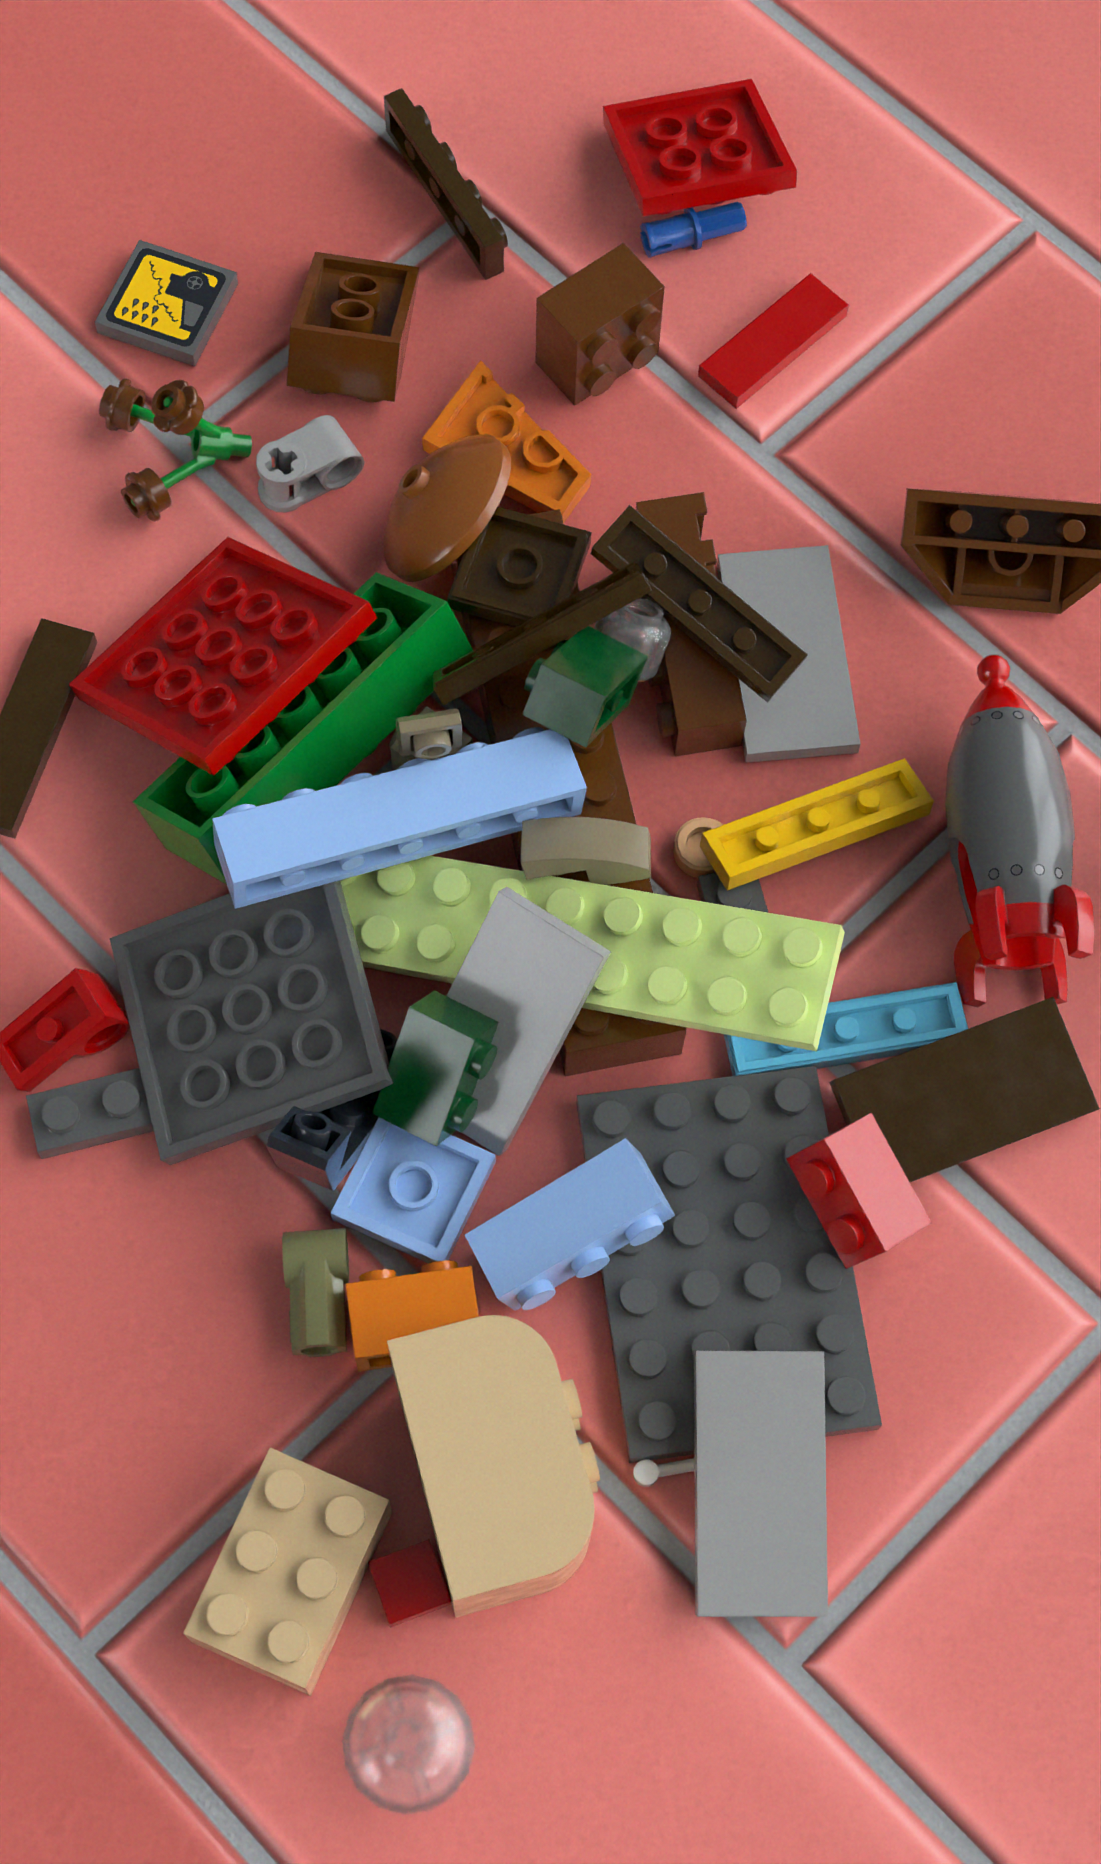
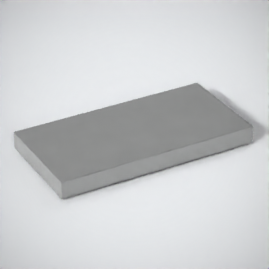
[717,545,861,763]
[447,887,611,1156]
[694,1351,828,1617]

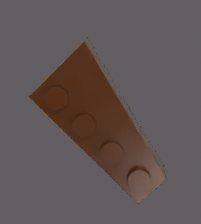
[634,492,747,757]

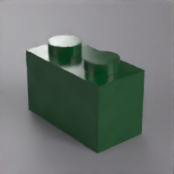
[523,626,648,747]
[372,990,499,1146]

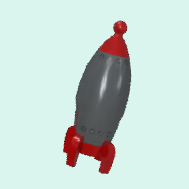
[945,654,1095,1008]

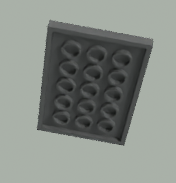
[576,1066,882,1463]

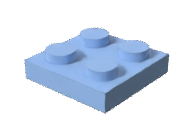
[331,1117,496,1263]

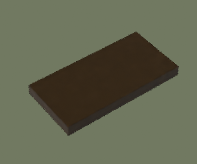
[829,997,1100,1182]

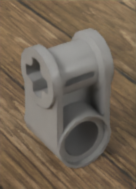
[256,415,365,512]

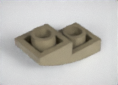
[396,708,462,759]
[521,817,651,885]

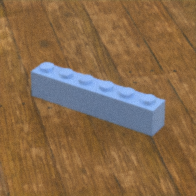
[212,727,587,909]

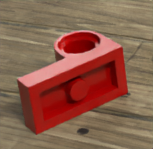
[0,968,130,1092]

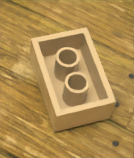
[183,1448,392,1696]

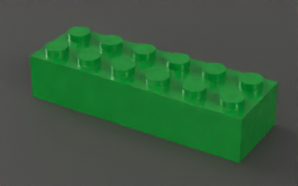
[133,572,473,885]

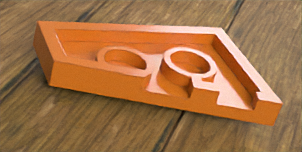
[422,360,591,524]

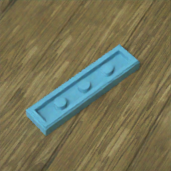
[724,982,968,1076]

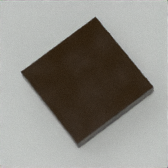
[447,507,592,627]

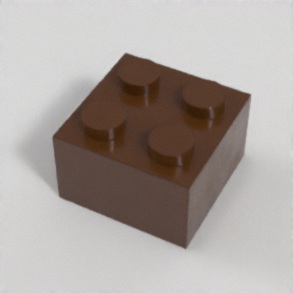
[535,243,665,406]

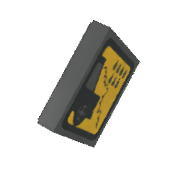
[95,240,238,366]

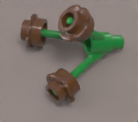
[99,379,252,522]

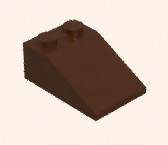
[287,252,420,402]

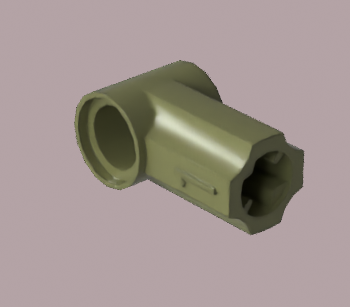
[282,1228,349,1357]

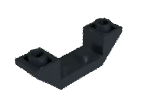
[266,1029,398,1191]

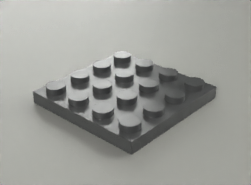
[110,880,393,1165]

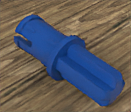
[640,202,747,258]

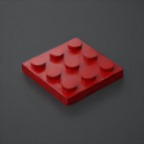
[603,79,797,217]

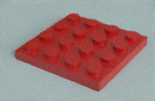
[69,537,377,775]

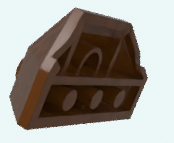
[901,488,1101,614]

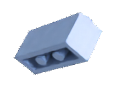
[465,1138,675,1311]

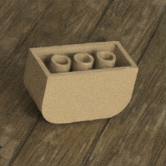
[387,1315,600,1618]

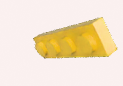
[700,758,934,891]

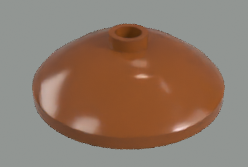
[383,434,511,582]

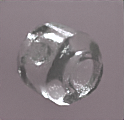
[594,597,672,682]

